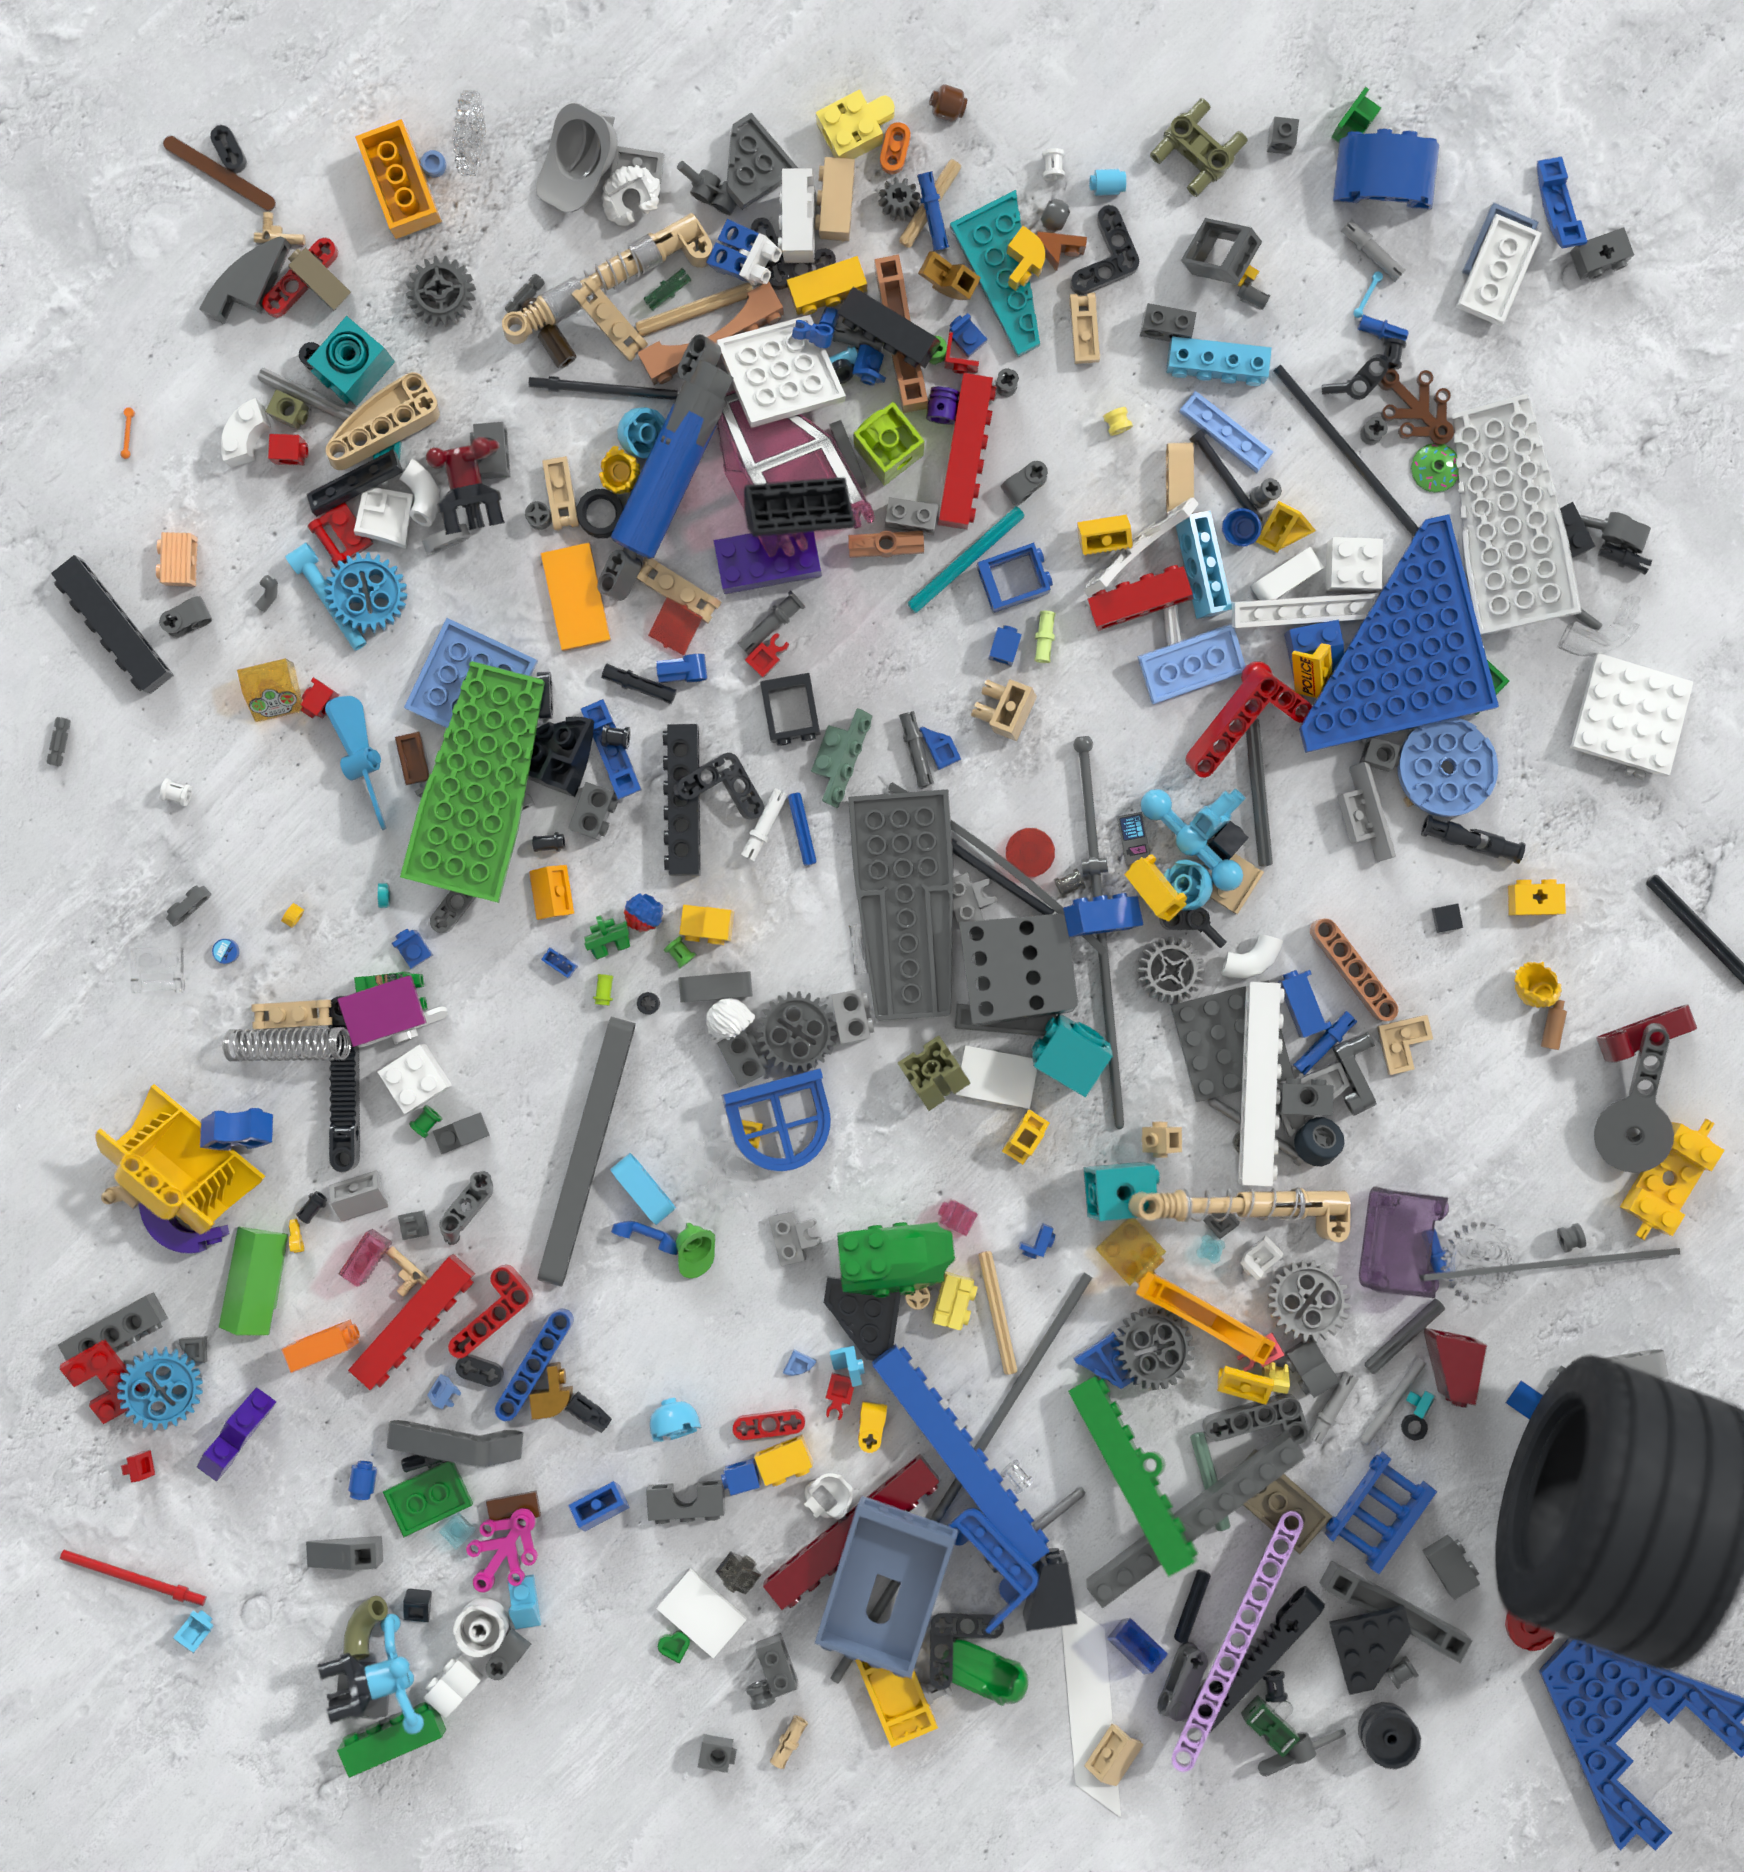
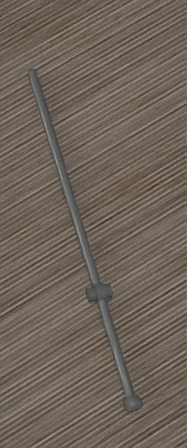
[1073,736,1124,1129]

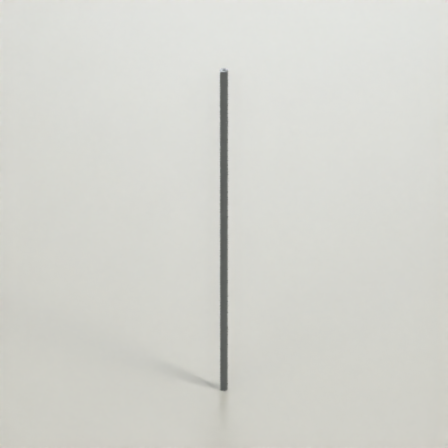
[830,1272,1093,1684]

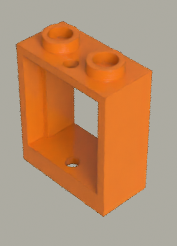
[282,1319,360,1373]

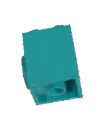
[307,316,395,407]
[1031,1014,1113,1098]
[1083,1162,1160,1221]

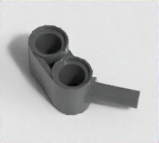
[677,161,737,216]
[1580,512,1651,554]

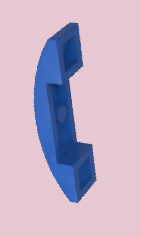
[1537,157,1588,248]
[581,699,642,800]

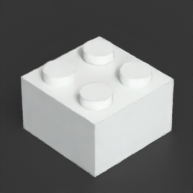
[1325,537,1383,594]
[378,1044,452,1114]

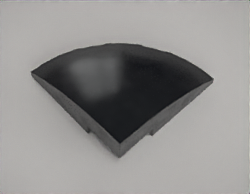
[528,716,594,797]

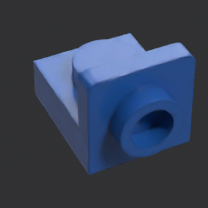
[949,313,987,358]
[852,345,886,386]
[392,929,433,969]

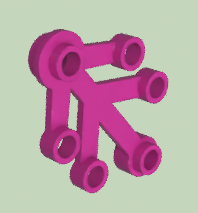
[466,1508,538,1593]

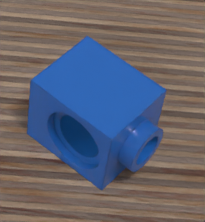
[988,625,1022,666]
[721,1458,761,1496]

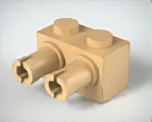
[971,679,1037,741]

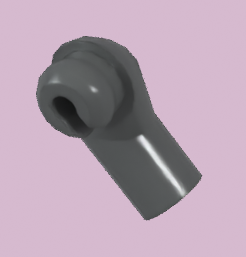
[255,575,278,613]

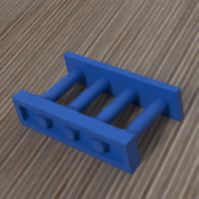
[1325,1451,1437,1574]

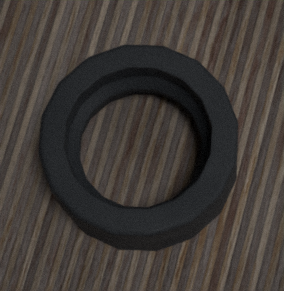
[577,489,624,538]

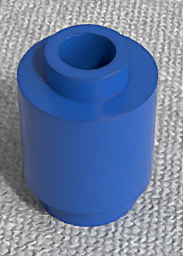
[348,1461,377,1500]

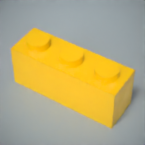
[787,256,867,316]

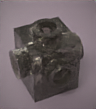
[715,1551,761,1595]

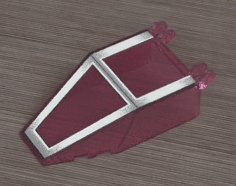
[716,390,875,557]

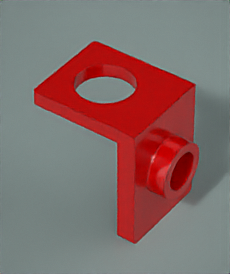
[944,332,979,374]

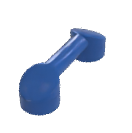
[611,1221,678,1255]

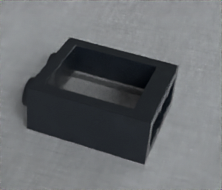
[760,673,820,746]

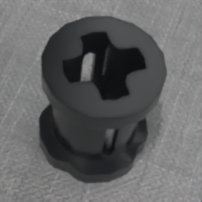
[1379,338,1407,370]
[602,724,631,749]
[1262,1670,1288,1703]

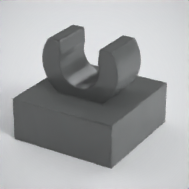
[398,1210,429,1240]

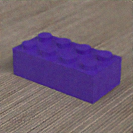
[713,532,822,594]

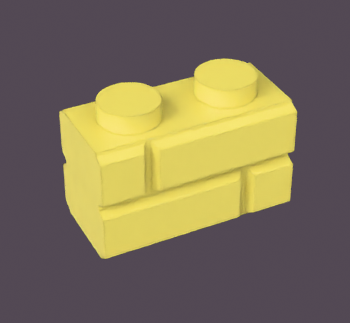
[932,1271,977,1330]

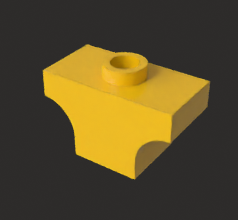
[1002,1109,1050,1165]

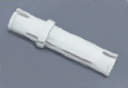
[740,788,788,862]

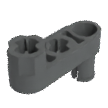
[1332,1032,1377,1116]
[439,1171,493,1245]

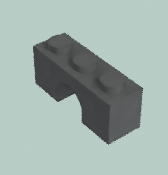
[646,1480,726,1524]

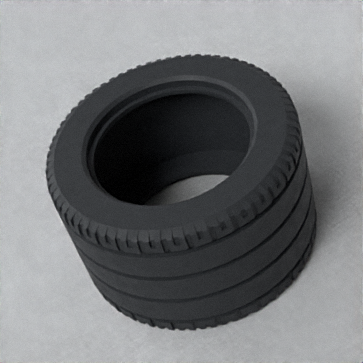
[1495,1355,1744,1671]

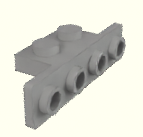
[1337,761,1396,862]

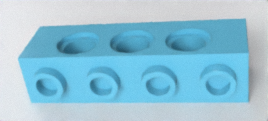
[1176,511,1232,619]

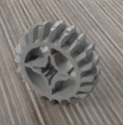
[1136,936,1205,1004]

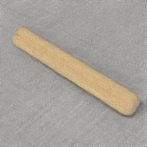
[900,159,961,248]

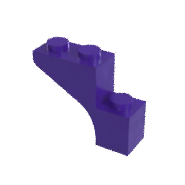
[197,1387,277,1482]

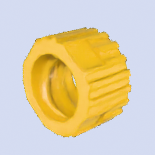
[281,903,304,928]

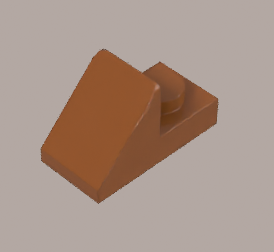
[1037,232,1087,271]

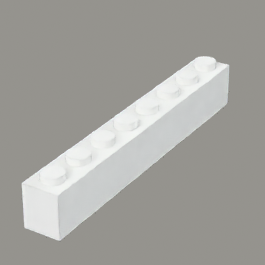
[1238,982,1284,1186]

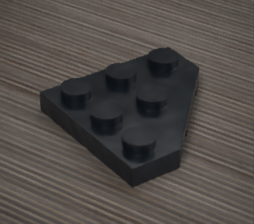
[824,1276,901,1361]
[1329,1605,1411,1695]

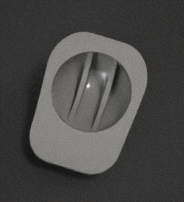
[536,103,618,213]

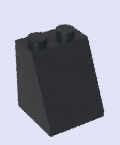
[1023,1548,1077,1631]

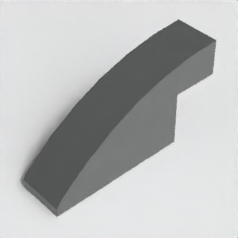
[199,236,292,324]

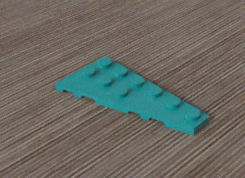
[950,190,1040,357]

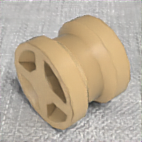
[905,1287,930,1310]

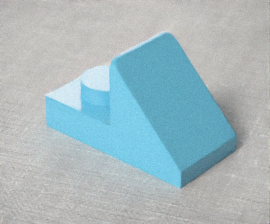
[508,1574,541,1629]

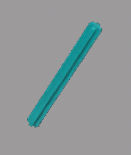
[908,507,1025,613]

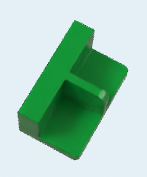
[1331,87,1382,143]

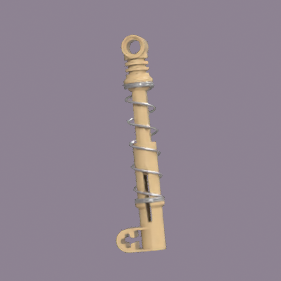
[1129,1187,1350,1242]

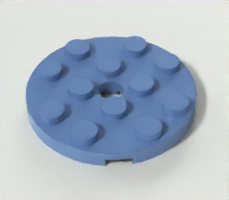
[1397,718,1498,817]

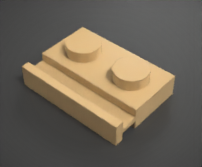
[1210,854,1264,914]

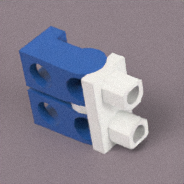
[706,219,782,286]

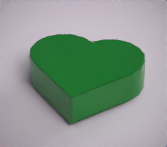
[657,1630,691,1664]

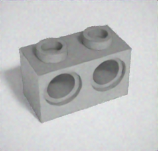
[885,497,938,536]
[831,989,874,1044]

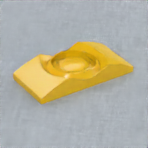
[855,1659,938,1748]

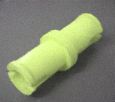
[1034,611,1056,663]

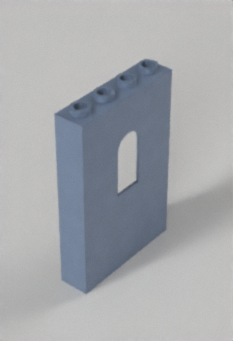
[815,1496,959,1678]

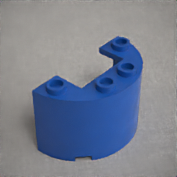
[1333,129,1440,209]

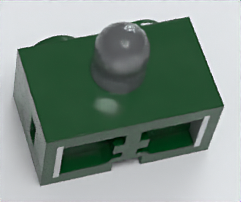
[1241,1695,1300,1758]

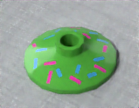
[1411,443,1459,493]

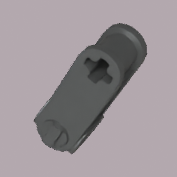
[1157,1642,1208,1722]

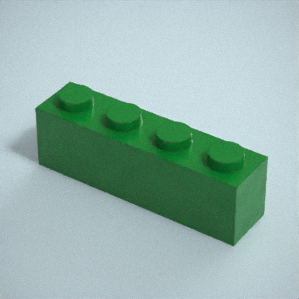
[337,1702,447,1778]

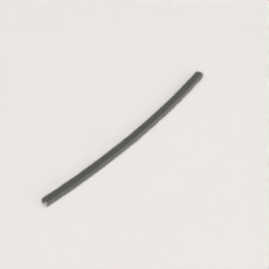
[888,782,1108,955]
[1420,1248,1680,1281]

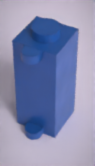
[1278,970,1332,1038]

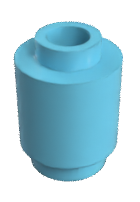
[1089,169,1126,196]

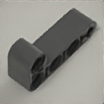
[1202,1393,1309,1444]

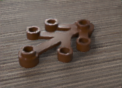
[1378,368,1454,445]

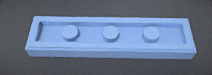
[1179,391,1273,473]

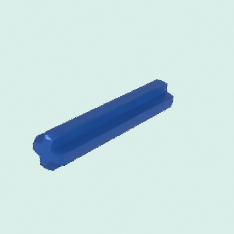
[788,792,817,866]

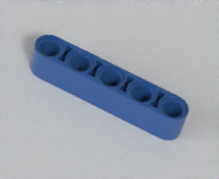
[495,1308,574,1421]

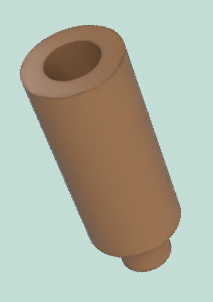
[1541,1000,1567,1050]

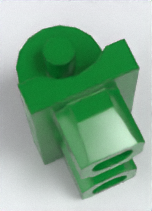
[584,915,630,960]

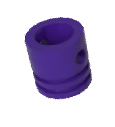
[926,386,960,425]

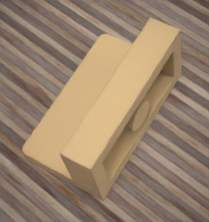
[1084,1724,1143,1786]

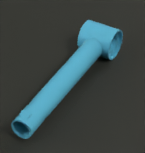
[285,542,367,651]

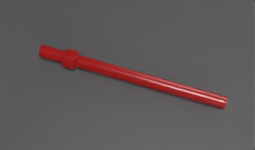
[60,1549,207,1606]

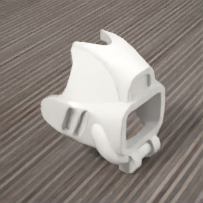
[804,1473,853,1519]

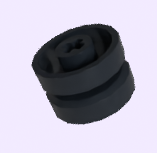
[1358,1702,1421,1769]

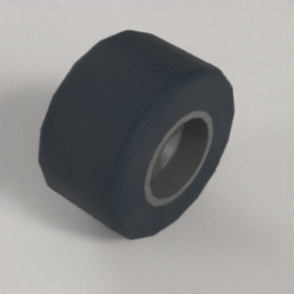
[1294,1117,1345,1167]

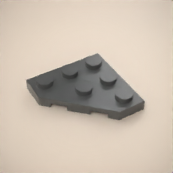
[726,112,798,210]

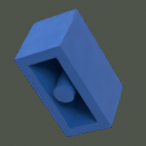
[568,1481,630,1532]

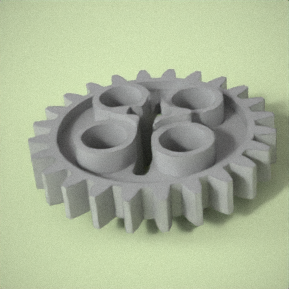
[1268,1260,1351,1343]

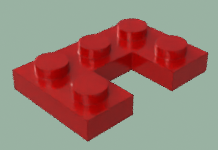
[59,1339,145,1424]

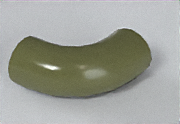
[343,1595,388,1660]

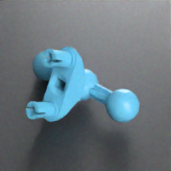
[1141,789,1246,891]

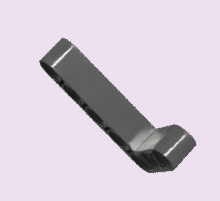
[387,1420,523,1467]

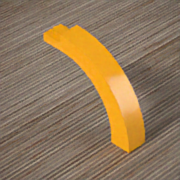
[1136,1271,1276,1365]

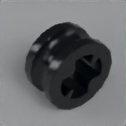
[637,992,660,1015]

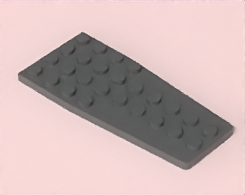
[848,789,954,1020]

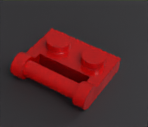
[307,503,374,568]

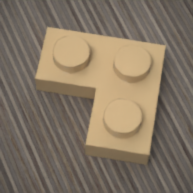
[1377,1015,1433,1075]

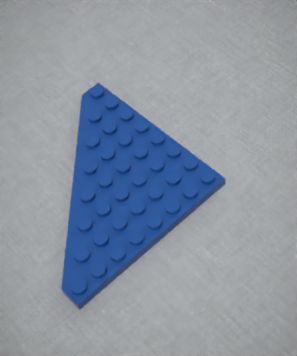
[1299,514,1499,753]

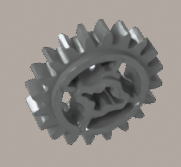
[406,256,476,327]

